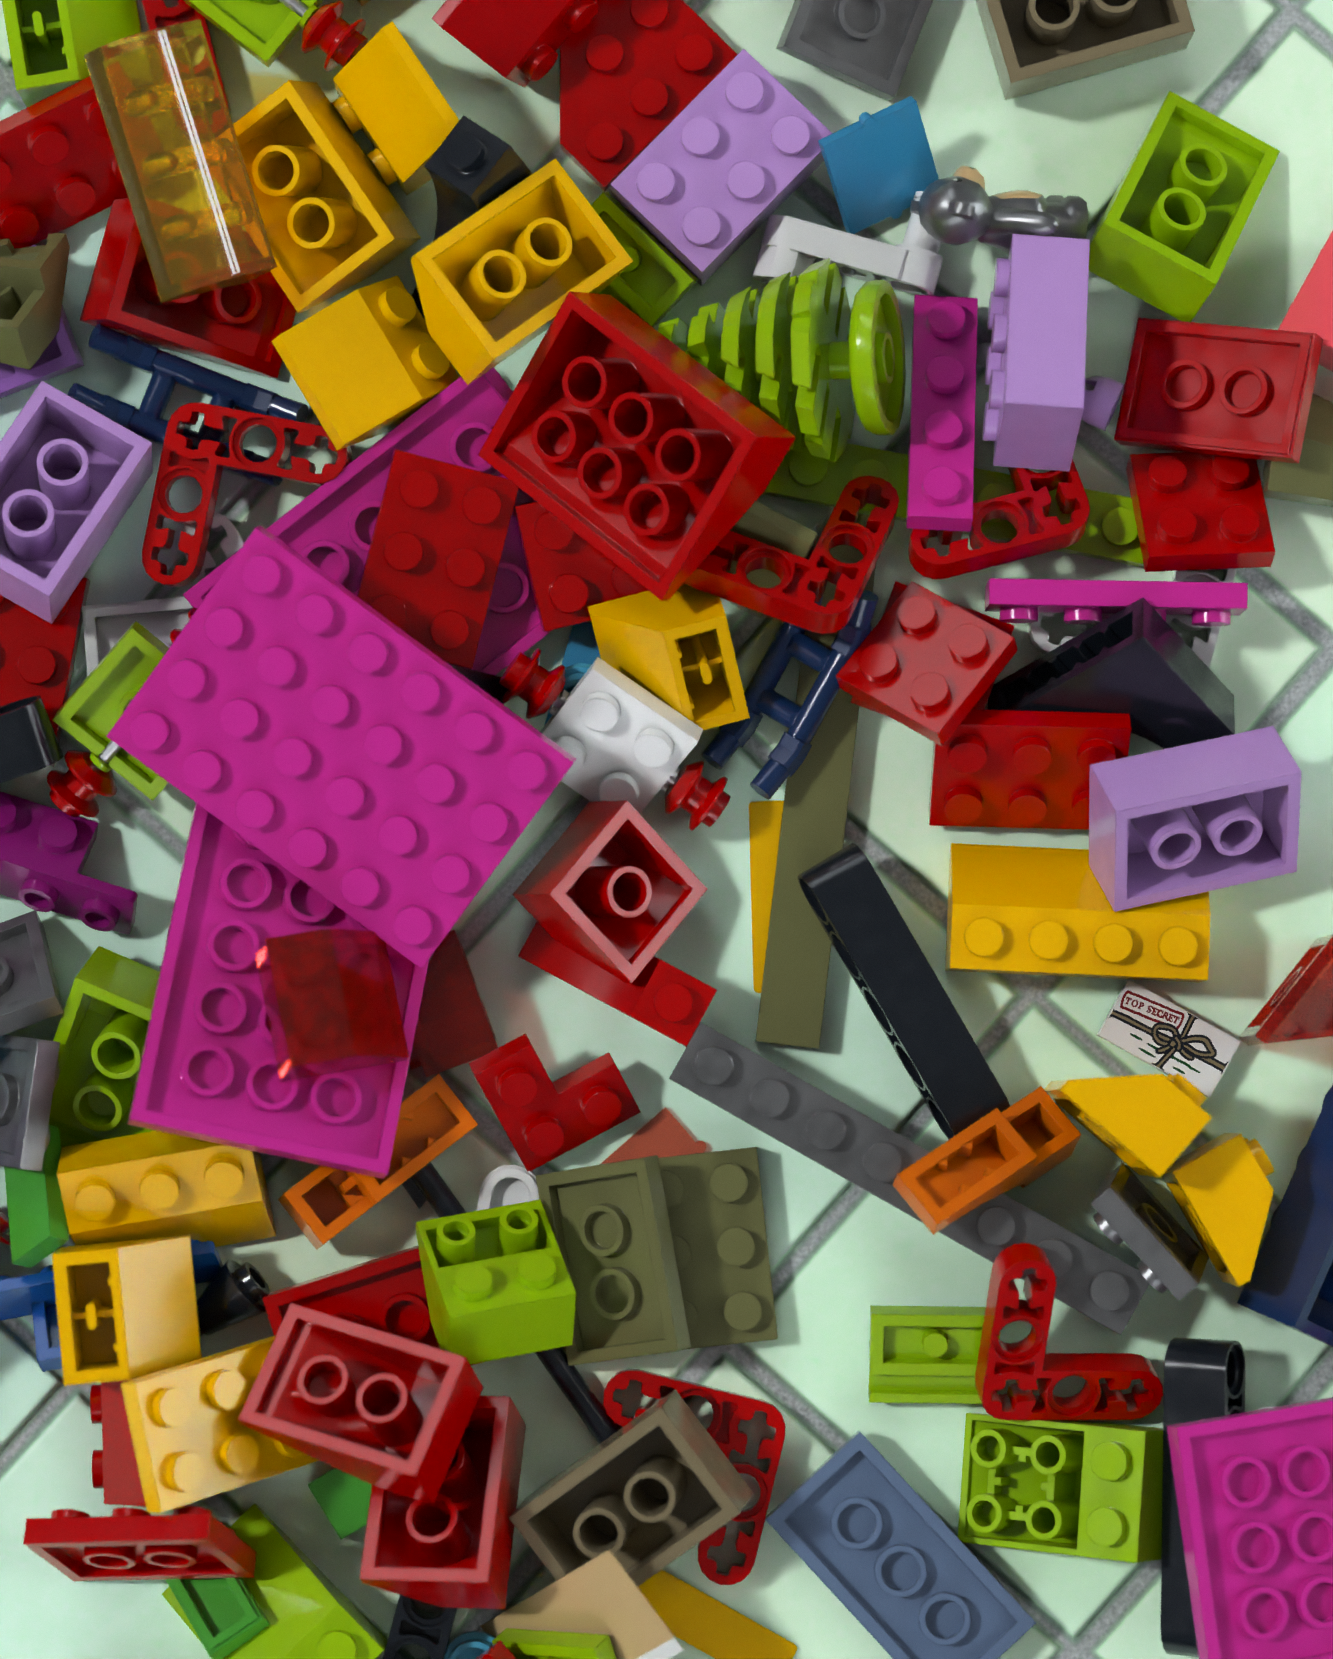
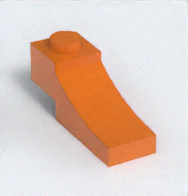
[278,1074,478,1250]
[893,1086,1082,1235]

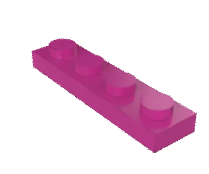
[906,295,978,532]
[985,578,1248,627]

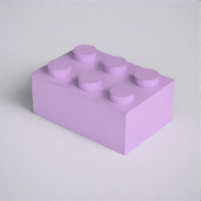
[610,49,833,286]
[982,234,1090,472]
[0,381,153,624]
[1089,726,1302,912]

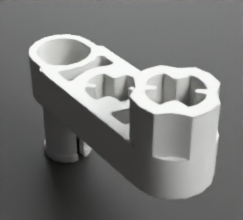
[751,191,944,296]

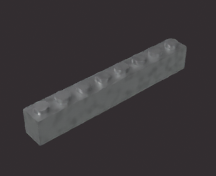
[669,1022,1149,1335]

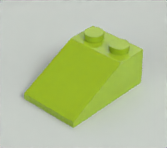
[1089,91,1280,322]
[49,946,159,1149]
[162,1503,387,1659]

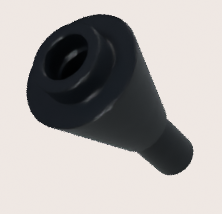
[197,1259,270,1337]

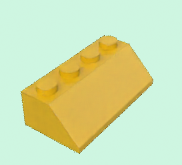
[945,843,1211,983]

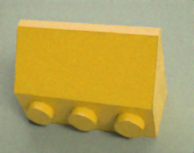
[193,80,421,313]
[410,158,633,385]
[1044,1073,1212,1178]
[57,1130,276,1247]

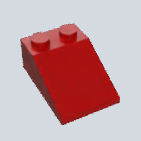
[79,196,296,379]
[238,1303,484,1505]

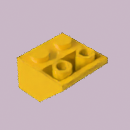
[587,583,750,730]
[52,1235,202,1386]

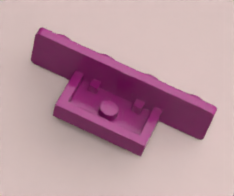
[0,791,138,935]

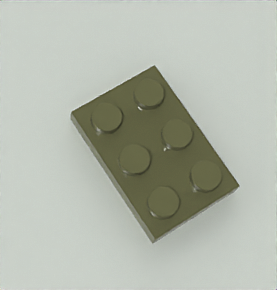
[658,1147,778,1350]
[535,1155,691,1366]

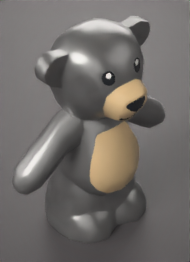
[910,166,1089,255]

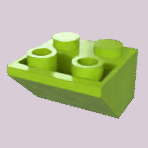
[1,0,151,107]
[416,1199,576,1365]

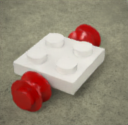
[499,648,731,831]

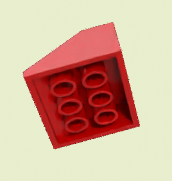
[478,292,796,601]

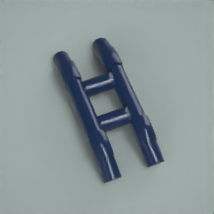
[67,324,308,487]
[701,589,878,800]

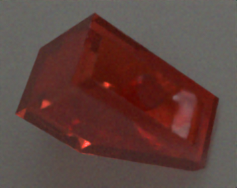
[409,930,499,1078]

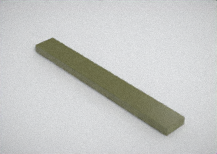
[755,536,876,1049]

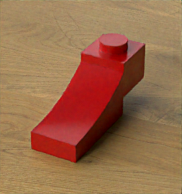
[518,922,717,1047]

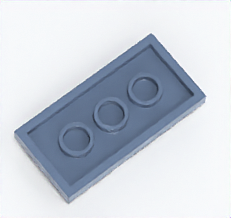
[765,1430,1036,1659]

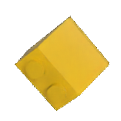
[331,21,459,196]
[271,275,459,451]
[1162,1133,1274,1287]

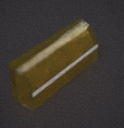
[84,19,277,303]

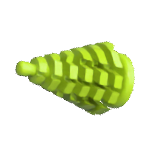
[658,258,906,463]

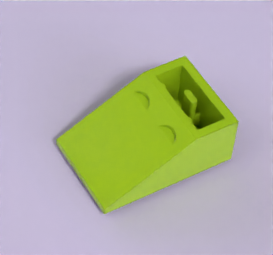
[958,1413,1163,1563]

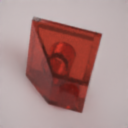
[1238,934,1333,1046]

